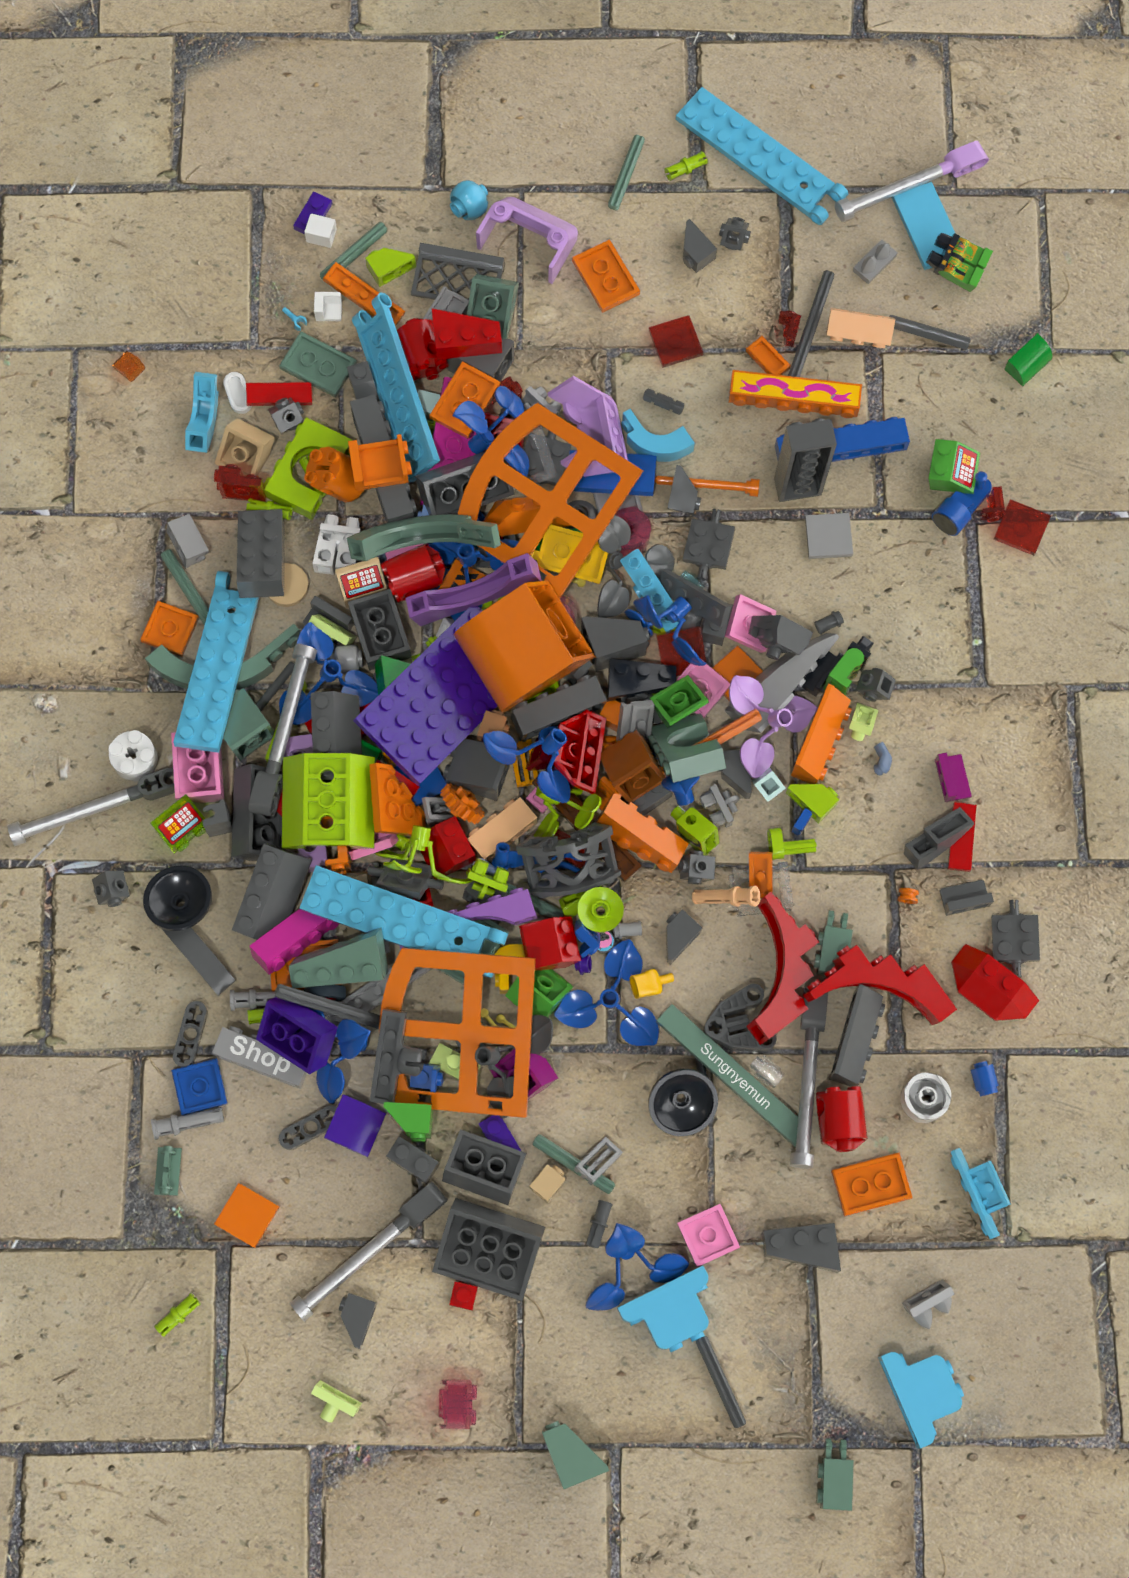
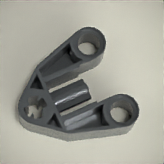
[703,984,777,1052]

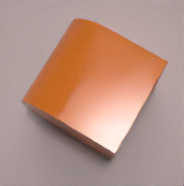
[453,580,596,713]

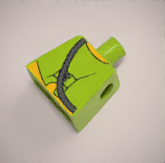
[670,806,720,856]

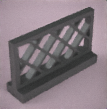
[411,242,505,300]

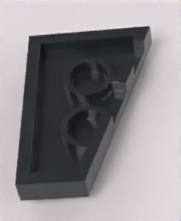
[607,659,676,702]

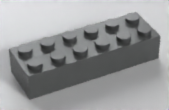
[350,394,417,523]
[774,418,837,502]

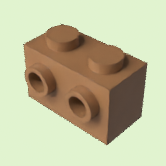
[477,710,511,742]

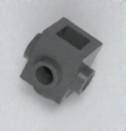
[719,217,751,251]
[268,397,304,433]
[856,668,896,702]
[678,851,715,885]
[92,870,130,907]

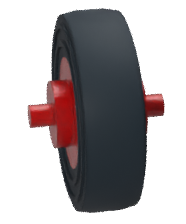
[304,985,346,1002]

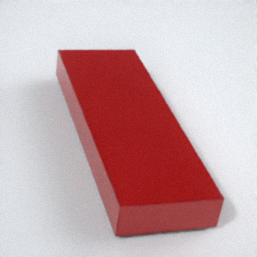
[246,382,312,406]
[947,802,977,872]

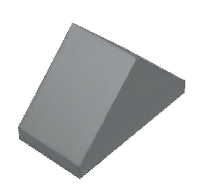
[422,797,462,828]

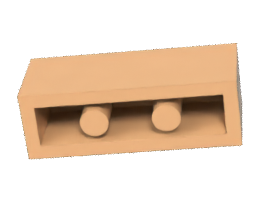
[826,308,895,348]
[467,797,537,862]

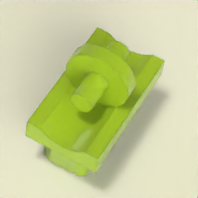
[466,858,509,899]

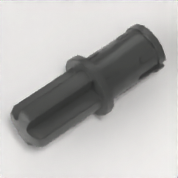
[586,1200,613,1248]

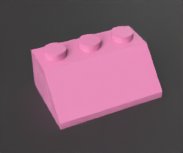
[171,732,224,803]

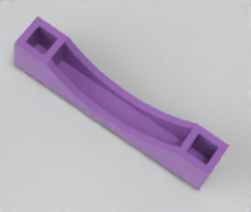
[406,553,542,627]
[399,888,538,950]

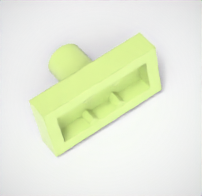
[308,614,357,646]
[849,703,878,741]
[429,1043,481,1080]
[311,1380,362,1423]

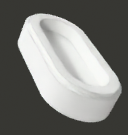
[223,372,252,414]

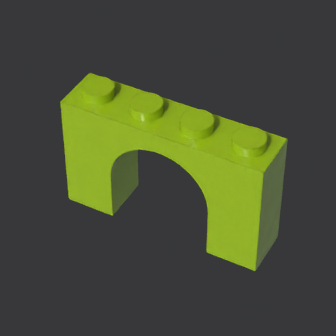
[263,417,353,520]

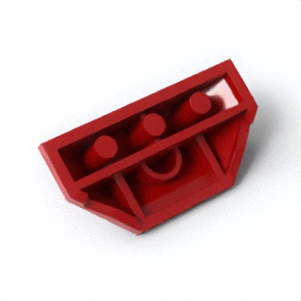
[553,710,606,794]
[951,944,1039,1021]

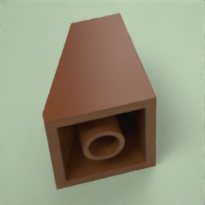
[601,730,666,803]

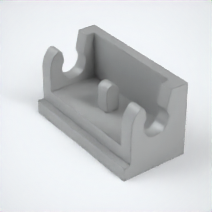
[166,514,209,569]

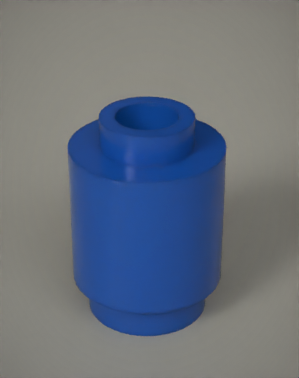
[970,1061,999,1097]

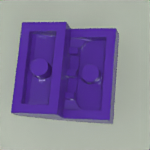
[324,1094,386,1157]

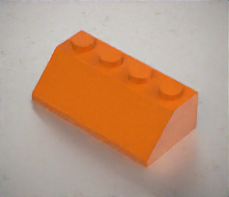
[791,684,852,784]

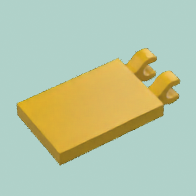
[531,525,608,584]

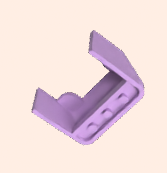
[476,197,578,284]
[548,376,628,477]

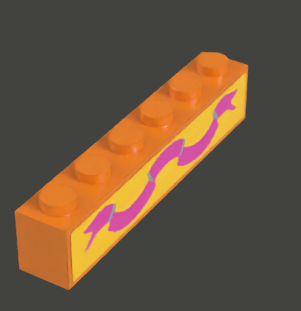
[728,370,862,418]

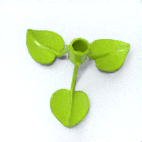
[533,787,601,837]
[375,825,474,884]

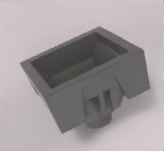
[748,615,813,660]

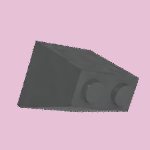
[447,338,514,382]
[581,616,650,672]
[443,739,510,801]

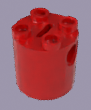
[397,318,449,381]
[380,544,446,602]
[816,1086,868,1152]

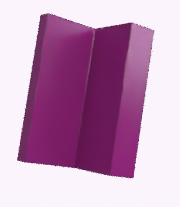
[935,752,972,802]

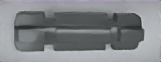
[643,388,685,415]

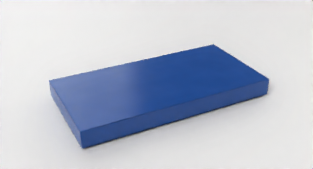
[569,450,657,496]

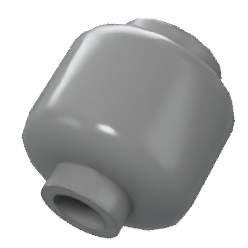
[330,644,363,674]

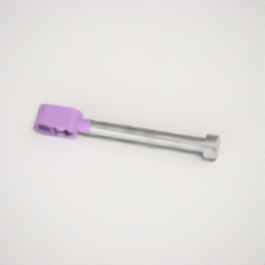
[835,141,989,222]

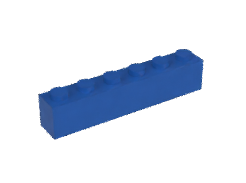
[775,417,910,462]

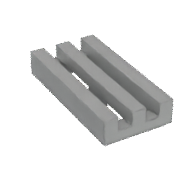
[574,1137,623,1185]

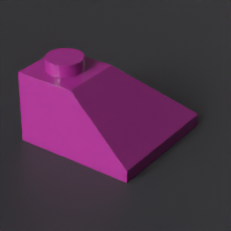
[490,1048,558,1100]

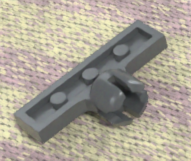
[660,569,732,632]
[370,1009,425,1104]

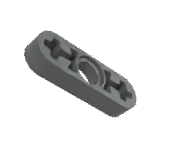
[173,1001,208,1067]
[279,1105,337,1150]

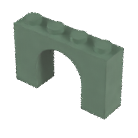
[648,713,726,783]

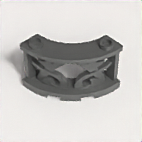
[516,822,621,898]

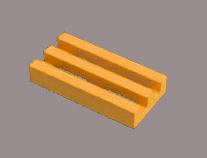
[513,739,538,788]

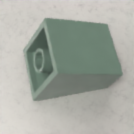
[223,688,275,761]
[542,1421,609,1489]

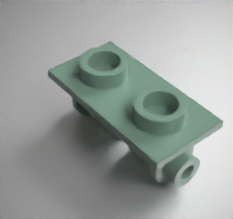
[154,1146,182,1196]

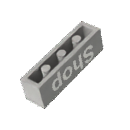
[212,1026,307,1089]

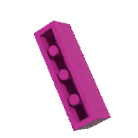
[249,909,339,975]

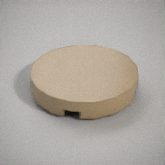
[268,563,309,607]

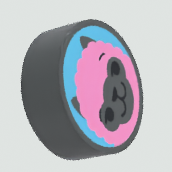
[597,931,615,954]

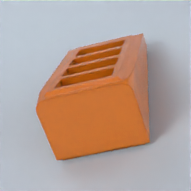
[595,776,619,811]

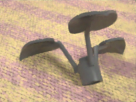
[597,515,675,618]
[455,1015,553,1119]

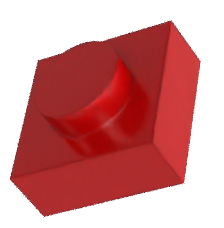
[449,1282,478,1311]

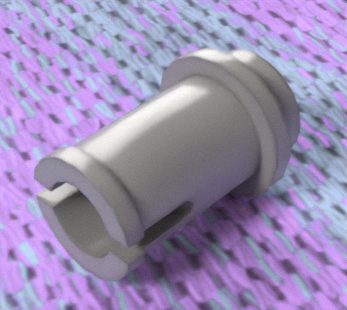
[613,921,642,940]

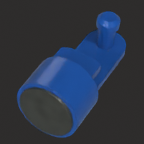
[932,471,992,536]

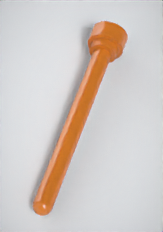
[655,476,760,497]

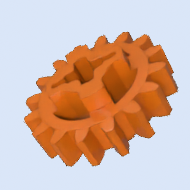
[440,783,485,824]

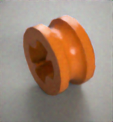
[897,888,919,904]

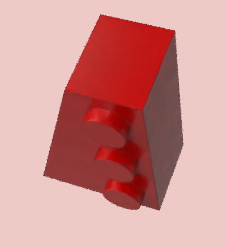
[431,308,502,360]

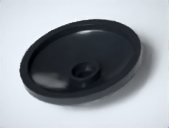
[143,865,212,931]
[648,1069,718,1136]

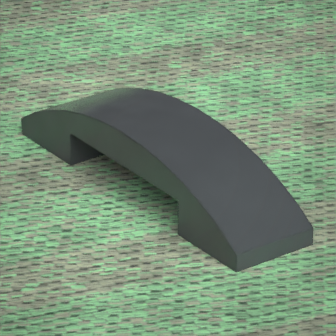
[161,928,236,996]

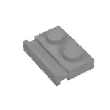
[423,286,469,320]
[616,700,655,743]

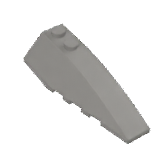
[725,633,839,733]

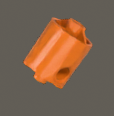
[304,447,364,503]

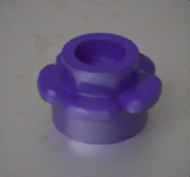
[575,955,592,975]

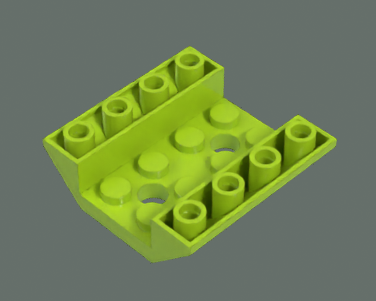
[282,753,375,849]

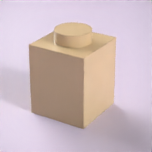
[529,1164,566,1204]

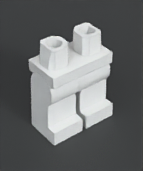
[313,514,361,575]

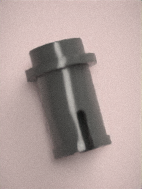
[814,611,844,635]

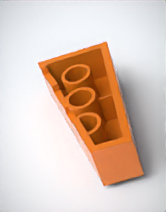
[596,791,689,873]

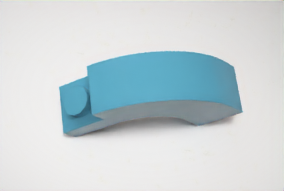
[185,372,219,453]
[621,409,695,462]

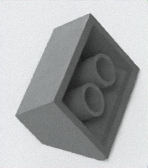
[442,1129,527,1205]

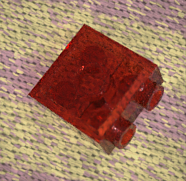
[214,464,266,502]

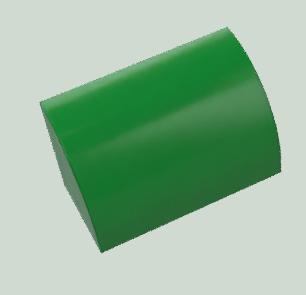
[1004,333,1053,386]

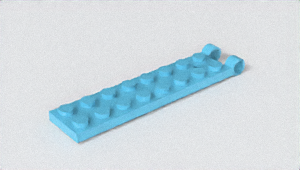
[675,87,849,225]
[352,293,440,483]
[173,571,259,753]
[299,865,508,978]

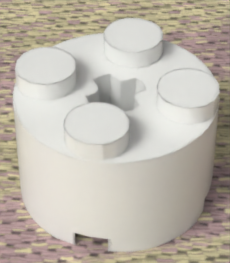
[108,730,158,781]
[900,1073,951,1123]

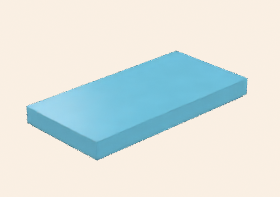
[892,182,955,270]

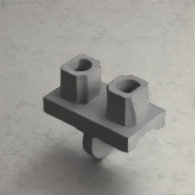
[522,386,562,415]
[699,784,740,828]

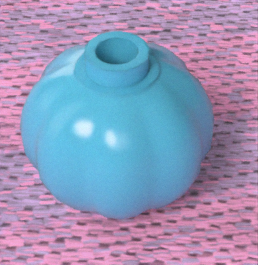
[450,180,488,220]

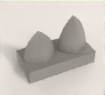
[853,240,897,284]
[902,1279,954,1329]

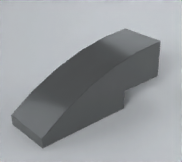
[904,807,974,870]

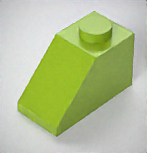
[365,248,416,287]
[786,784,839,824]

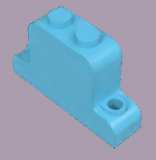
[617,1266,709,1352]
[878,1352,964,1449]

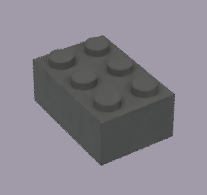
[348,589,412,671]

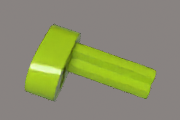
[767,828,817,860]

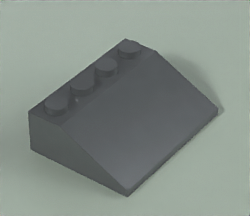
[432,1198,546,1301]

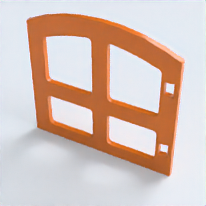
[458,403,643,599]
[379,948,536,1118]

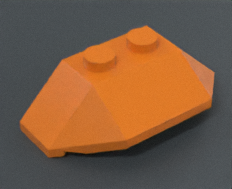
[483,496,572,537]

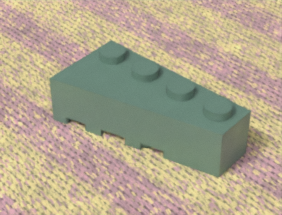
[288,927,388,988]

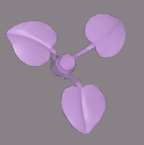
[729,675,818,778]

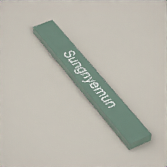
[656,1004,798,1147]

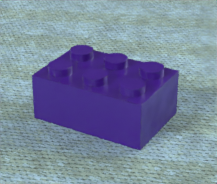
[256,997,338,1075]

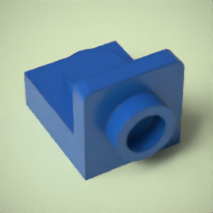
[575,919,601,958]
[410,1063,444,1093]

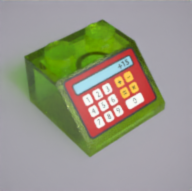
[150,794,206,854]

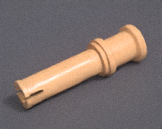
[692,886,760,907]

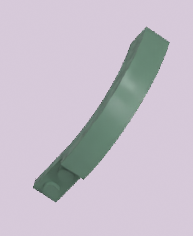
[347,514,501,561]
[145,623,300,690]

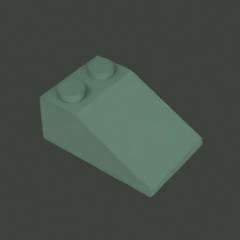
[467,274,519,339]

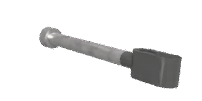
[249,644,317,817]
[7,768,175,846]
[790,986,828,1169]
[289,1182,448,1322]

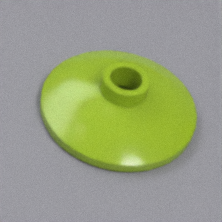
[577,887,624,933]

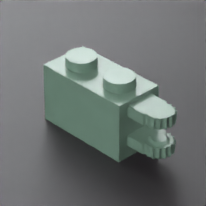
[814,910,853,976]
[816,1438,854,1511]

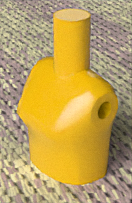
[629,969,674,999]

